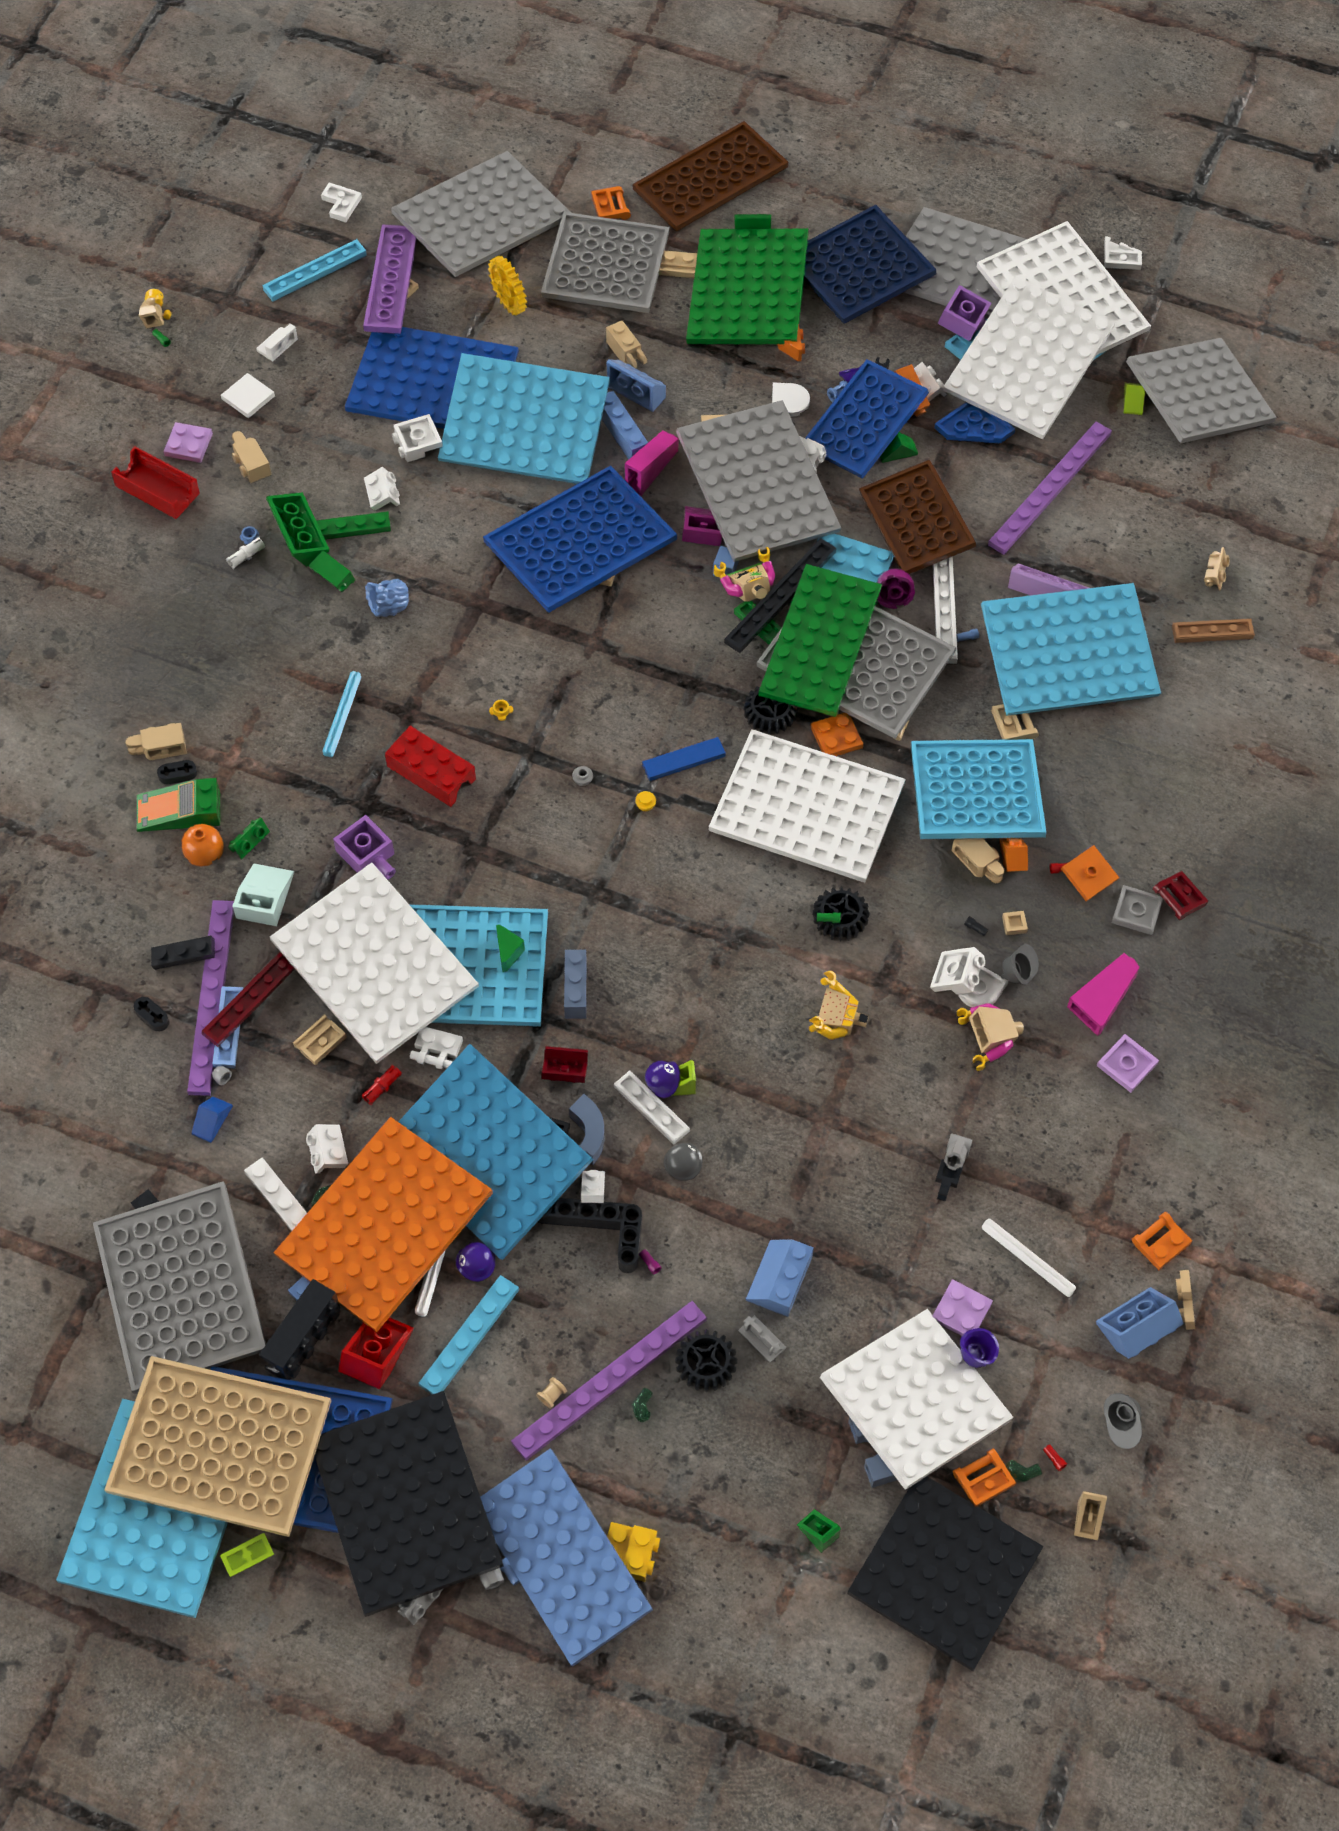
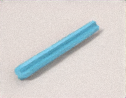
[323,671,361,757]

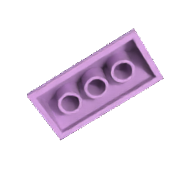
[1008,564,1089,596]

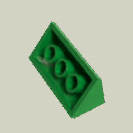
[266,492,330,567]

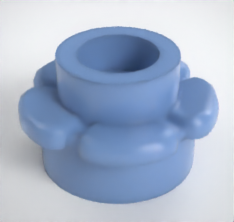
[240,526,259,544]

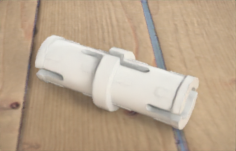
[226,537,265,569]

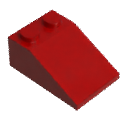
[338,1317,414,1389]

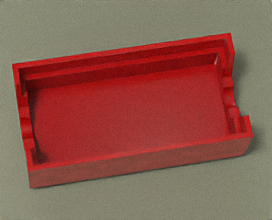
[111,446,200,519]
[385,725,476,807]

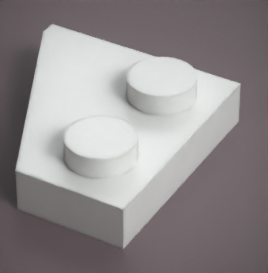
[1104,236,1142,270]

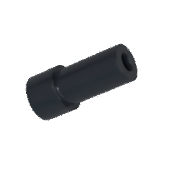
[964,916,989,936]

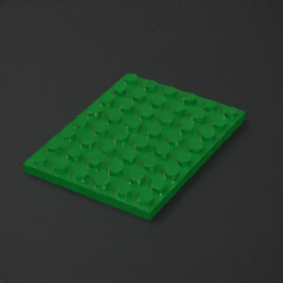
[686,228,809,344]

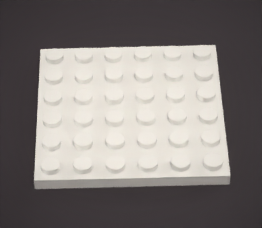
[820,1309,1013,1490]

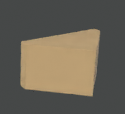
[1074,1491,1107,1540]

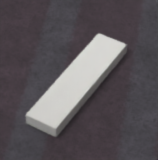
[614,1070,690,1145]

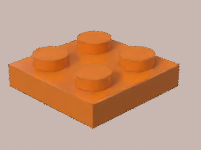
[811,713,863,756]

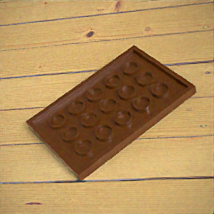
[859,460,976,574]

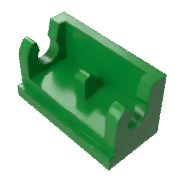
[309,551,355,592]

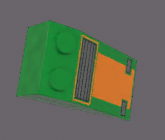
[137,778,220,832]

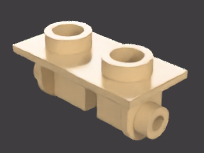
[1204,547,1230,590]

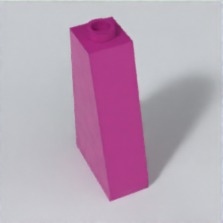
[625,430,679,496]
[1067,953,1139,1036]

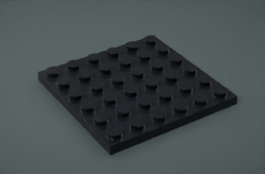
[847,1476,1043,1671]

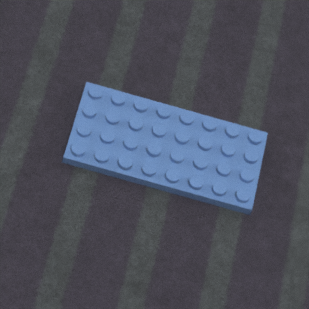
[480,1448,653,1666]

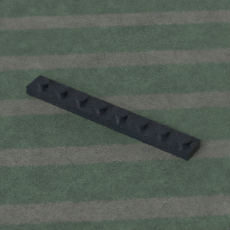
[724,538,836,653]

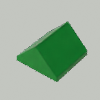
[734,214,771,229]

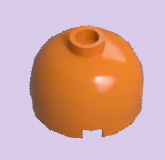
[182,824,224,867]

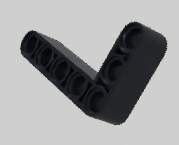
[538,1198,642,1273]

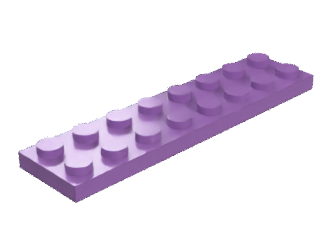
[363,225,417,334]

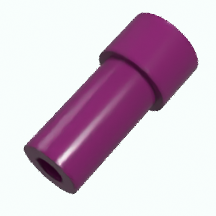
[639,1249,662,1275]

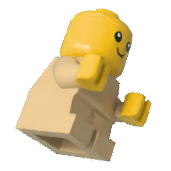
[139,289,171,329]

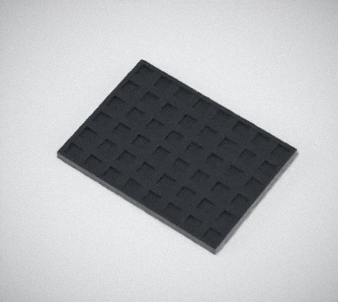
[315,1391,504,1617]

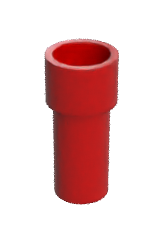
[1049,863,1067,874]
[1043,1444,1067,1471]

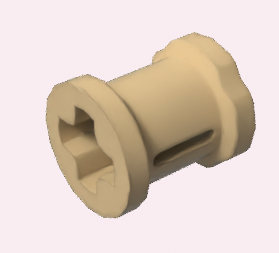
[536,1377,567,1409]

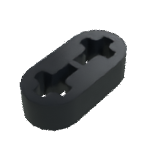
[157,760,197,784]
[133,997,169,1032]

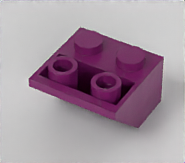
[682,506,722,546]

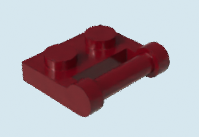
[1152,871,1208,920]

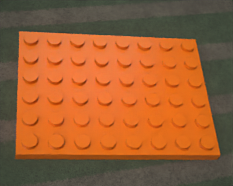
[273,1117,493,1332]

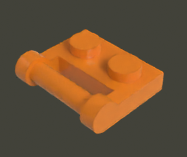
[591,186,631,220]
[1132,1212,1193,1270]
[953,1449,1016,1507]

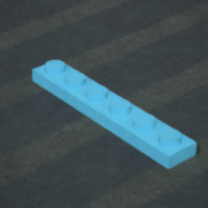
[262,239,367,302]
[419,1275,519,1395]

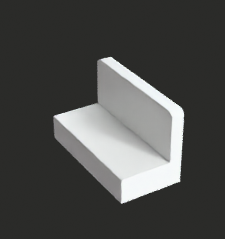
[257,324,298,362]

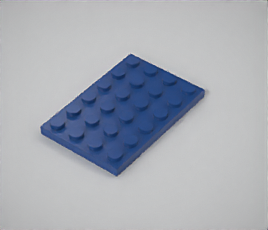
[805,359,929,479]

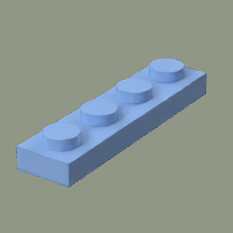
[212,986,244,1069]

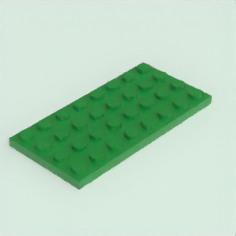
[758,564,882,717]

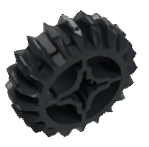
[743,686,798,735]
[812,886,870,942]
[675,1329,738,1392]

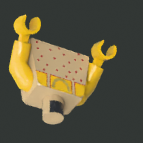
[809,971,869,1040]

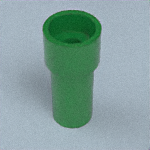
[152,329,171,347]
[817,912,841,923]

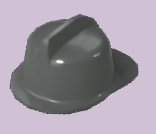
[1001,944,1039,985]
[1104,1393,1142,1449]

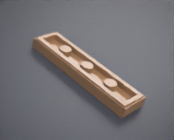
[1172,619,1255,643]

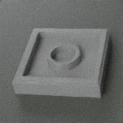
[1111,885,1163,935]

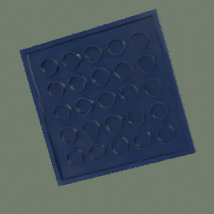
[804,205,936,324]

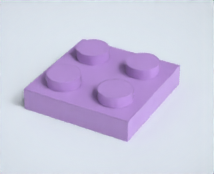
[164,422,213,463]
[1097,1034,1159,1093]
[932,1279,993,1336]

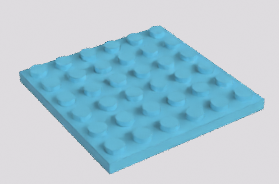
[911,739,1046,839]

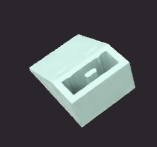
[233,864,294,926]

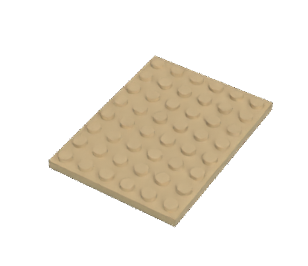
[104,1356,331,1537]

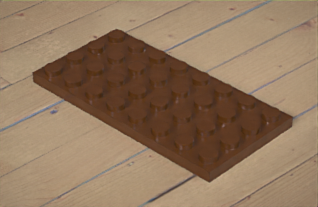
[633,121,788,232]

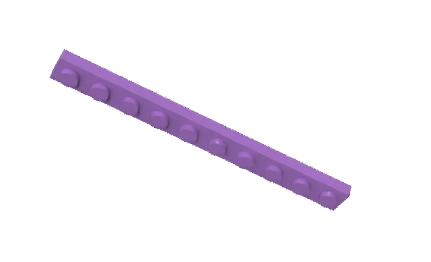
[988,421,1112,555]
[187,900,234,1096]
[511,1301,707,1461]

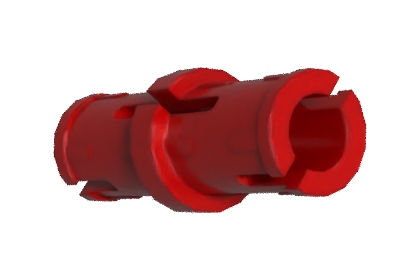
[361,1065,402,1105]

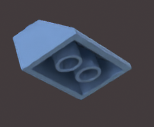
[607,359,666,412]
[746,1239,814,1317]
[1096,1287,1184,1359]

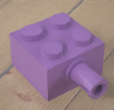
[938,285,991,341]
[333,815,396,879]

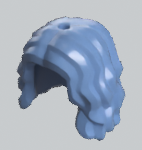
[365,579,409,617]

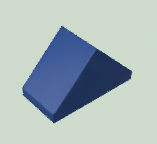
[192,1097,233,1143]

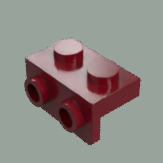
[541,1046,588,1083]

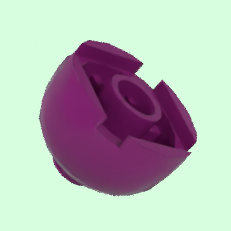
[876,568,915,609]

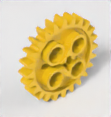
[488,256,527,316]

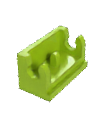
[220,1533,274,1577]

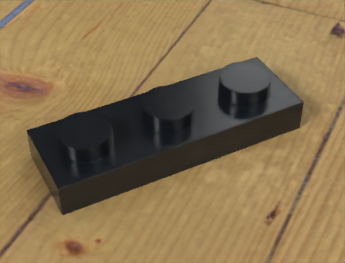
[151,935,215,970]

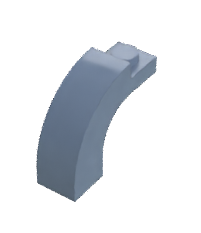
[569,1094,605,1165]

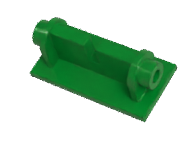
[228,817,270,860]

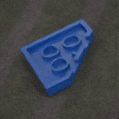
[934,402,1015,443]

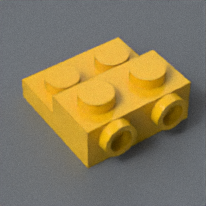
[607,1522,661,1582]

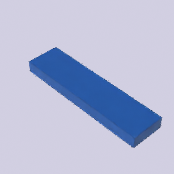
[642,737,726,781]

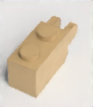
[606,321,647,368]
[232,431,271,483]
[125,723,187,760]
[951,838,1005,884]

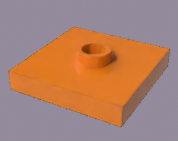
[1061,845,1120,902]

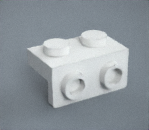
[914,362,947,402]
[364,467,400,511]
[306,1124,348,1173]

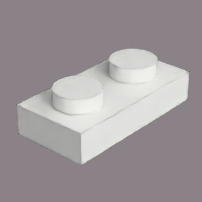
[581,1170,605,1203]

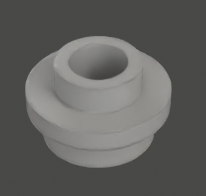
[572,766,593,786]

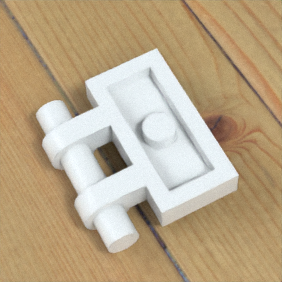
[410,1027,463,1070]

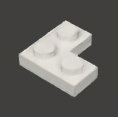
[321,183,362,222]

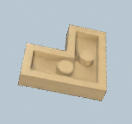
[1176,1270,1195,1330]

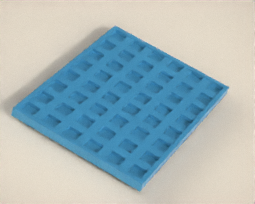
[398,1044,594,1260]

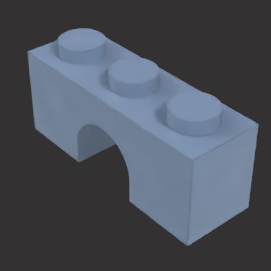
[564,950,587,1019]
[848,1417,897,1488]

